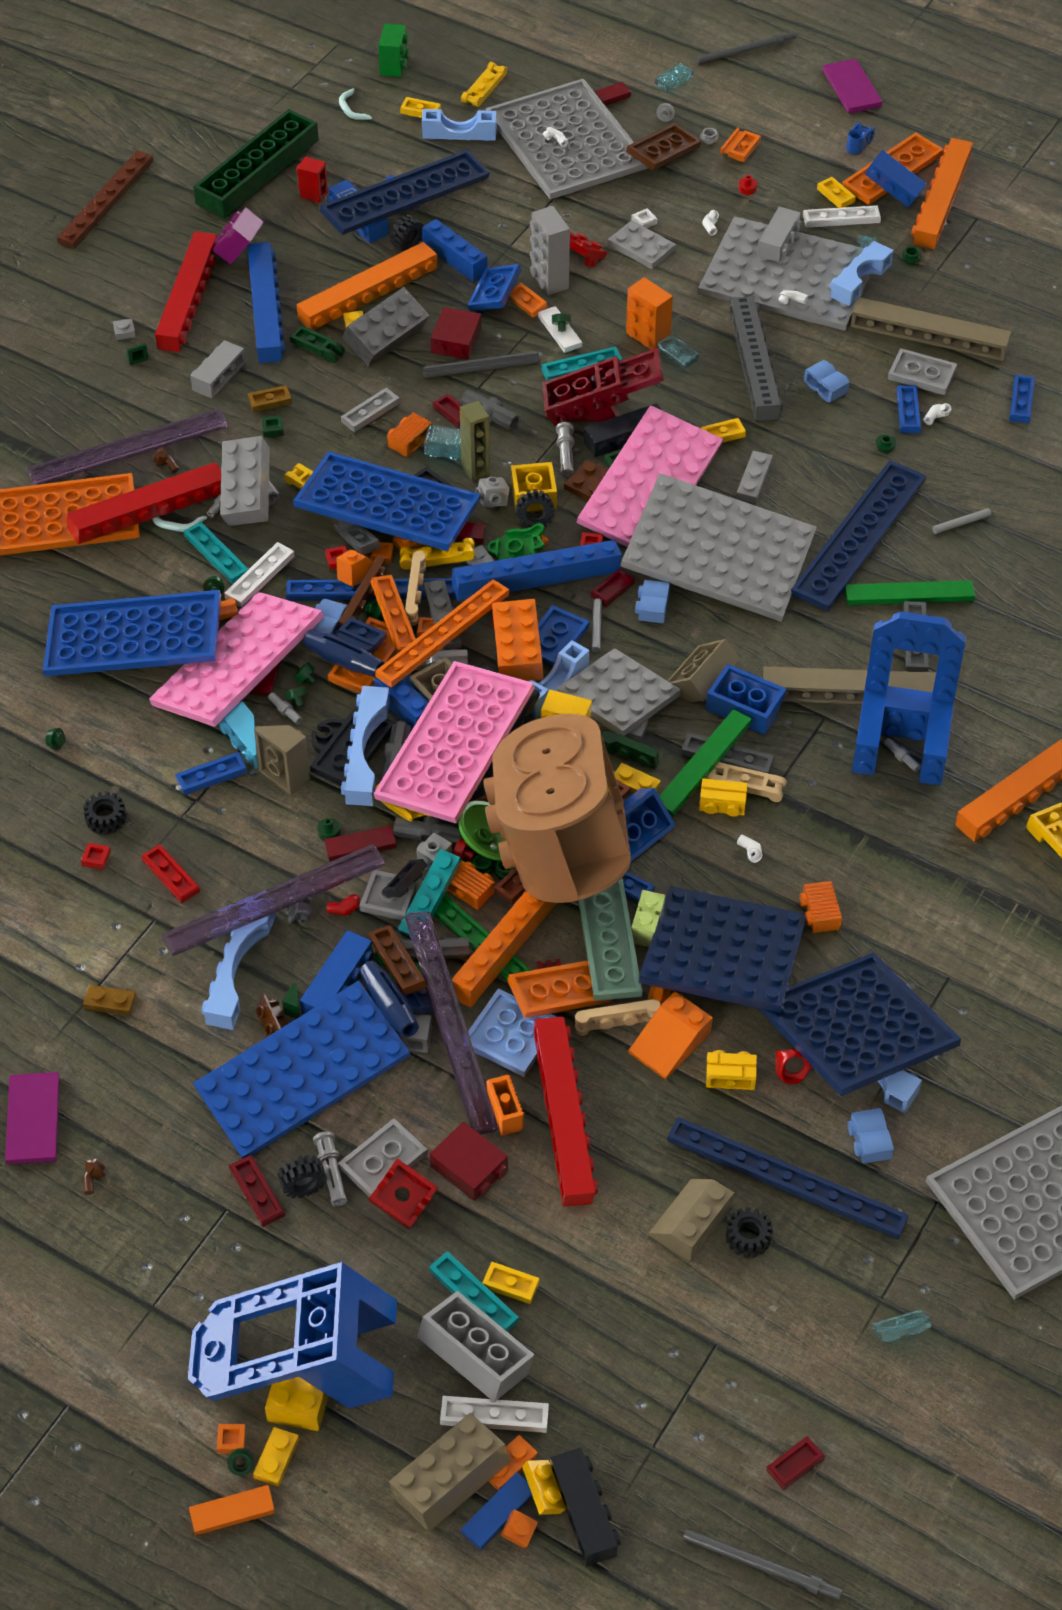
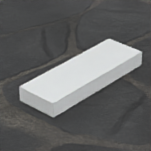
[538,306,582,353]

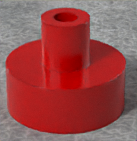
[738,175,757,195]
[453,839,476,862]

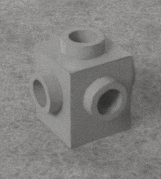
[475,477,509,508]
[416,833,452,871]

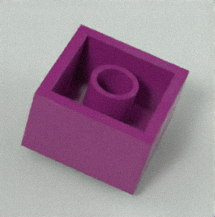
[213,207,263,264]

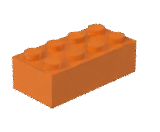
[492,599,544,682]

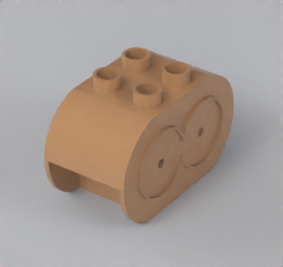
[484,714,631,903]

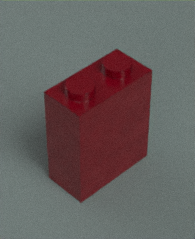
[430,307,481,360]
[430,1121,508,1201]

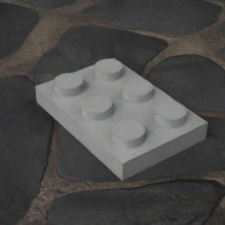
[608,220,676,269]
[888,348,957,395]
[338,1118,428,1197]

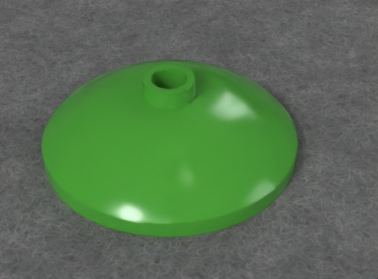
[458,801,503,860]

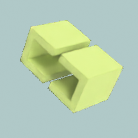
[631,890,665,947]

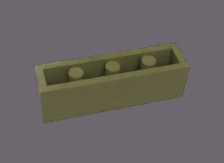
[460,400,490,482]

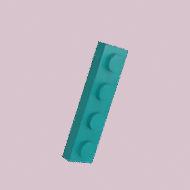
[541,346,623,381]
[184,521,249,585]
[397,849,462,939]
[429,1251,519,1332]

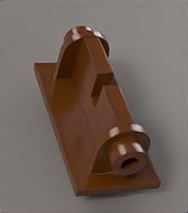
[256,994,288,1037]

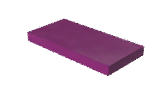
[822,59,882,113]
[5,1072,60,1165]

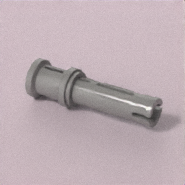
[556,422,575,478]
[313,1131,347,1206]

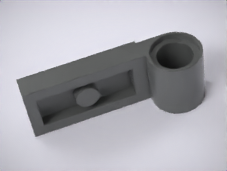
[333,518,380,555]

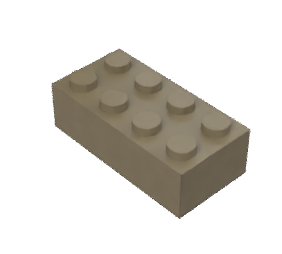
[389,1413,511,1532]

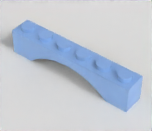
[341,686,390,806]
[202,897,276,1030]

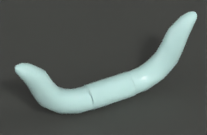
[339,88,372,120]
[152,516,207,532]

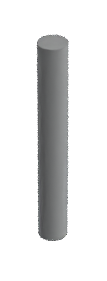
[932,508,991,534]
[592,599,602,652]

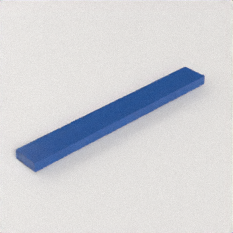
[286,578,457,601]

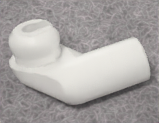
[543,127,569,147]
[702,210,719,236]
[779,290,808,304]
[923,403,952,425]
[737,834,763,863]

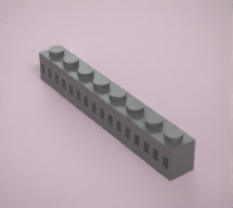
[729,296,783,421]

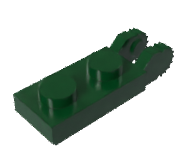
[290,325,345,363]
[601,731,659,770]

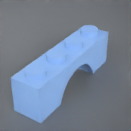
[422,109,496,141]
[830,241,893,306]
[529,640,589,719]
[878,1070,922,1114]

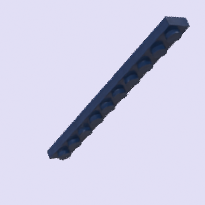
[667,1117,909,1240]

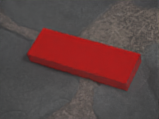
[141,844,200,904]

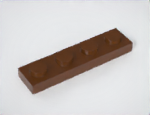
[339,555,388,628]
[368,925,426,995]

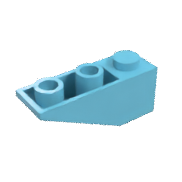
[219,701,258,769]

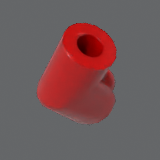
[326,894,360,916]

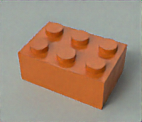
[626,277,673,350]

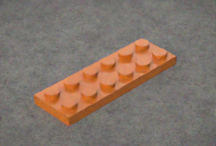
[842,132,944,205]

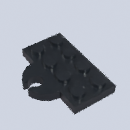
[310,707,394,785]

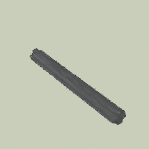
[423,351,540,378]

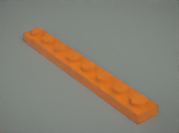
[375,579,509,688]

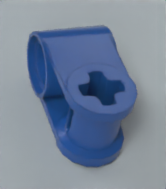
[846,122,875,154]

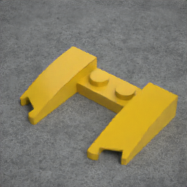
[1026,802,1062,858]

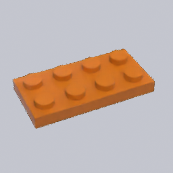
[327,617,396,694]
[507,961,612,1018]

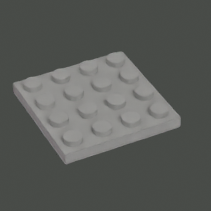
[557,648,681,736]

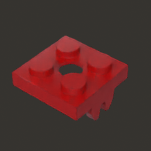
[570,232,607,267]
[368,1158,438,1230]

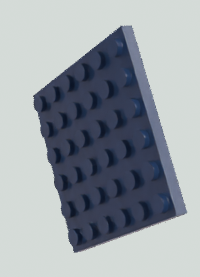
[639,886,806,1013]
[757,953,961,1096]

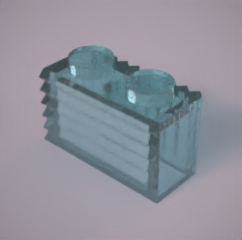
[424,425,461,460]

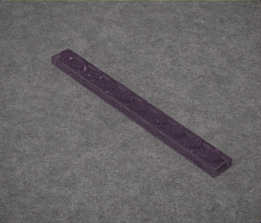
[27,409,227,485]
[161,844,384,957]
[405,911,499,1134]

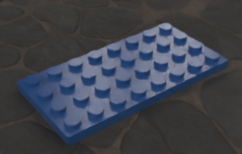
[293,451,480,551]
[43,590,221,676]
[193,981,411,1159]

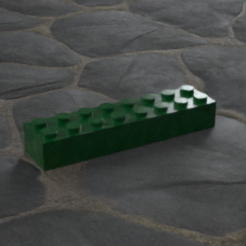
[193,109,319,218]

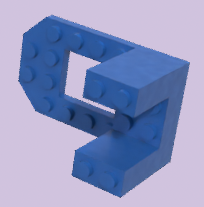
[852,612,966,785]
[188,1262,397,1408]

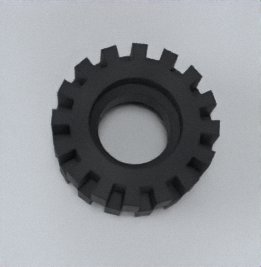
[390,215,424,252]
[516,489,555,528]
[83,791,127,835]
[277,1155,327,1198]
[726,1207,773,1258]

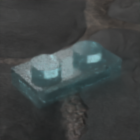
[655,63,693,92]
[857,234,878,248]
[658,334,699,369]
[872,1310,931,1342]

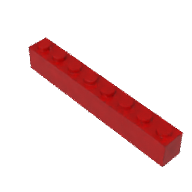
[155,231,217,352]
[67,462,222,544]
[533,1017,598,1207]

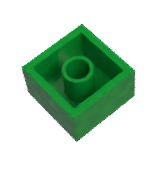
[378,23,410,77]

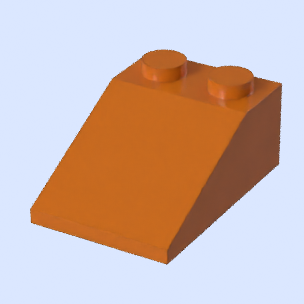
[628,991,713,1080]

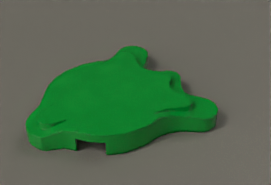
[487,523,545,560]

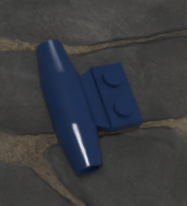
[303,617,387,678]
[360,961,443,1037]

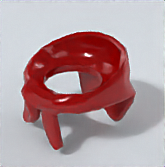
[775,1049,812,1085]

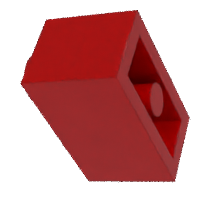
[296,157,328,203]

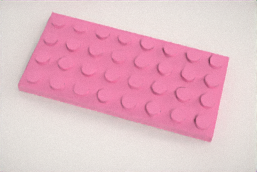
[577,405,723,547]
[149,592,324,727]
[374,661,535,823]

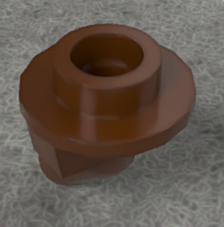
[153,447,179,473]
[83,1158,106,1195]

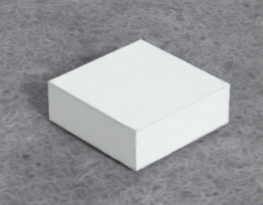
[631,208,658,228]

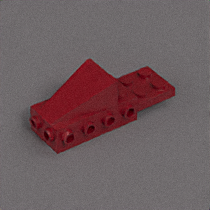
[542,348,664,426]

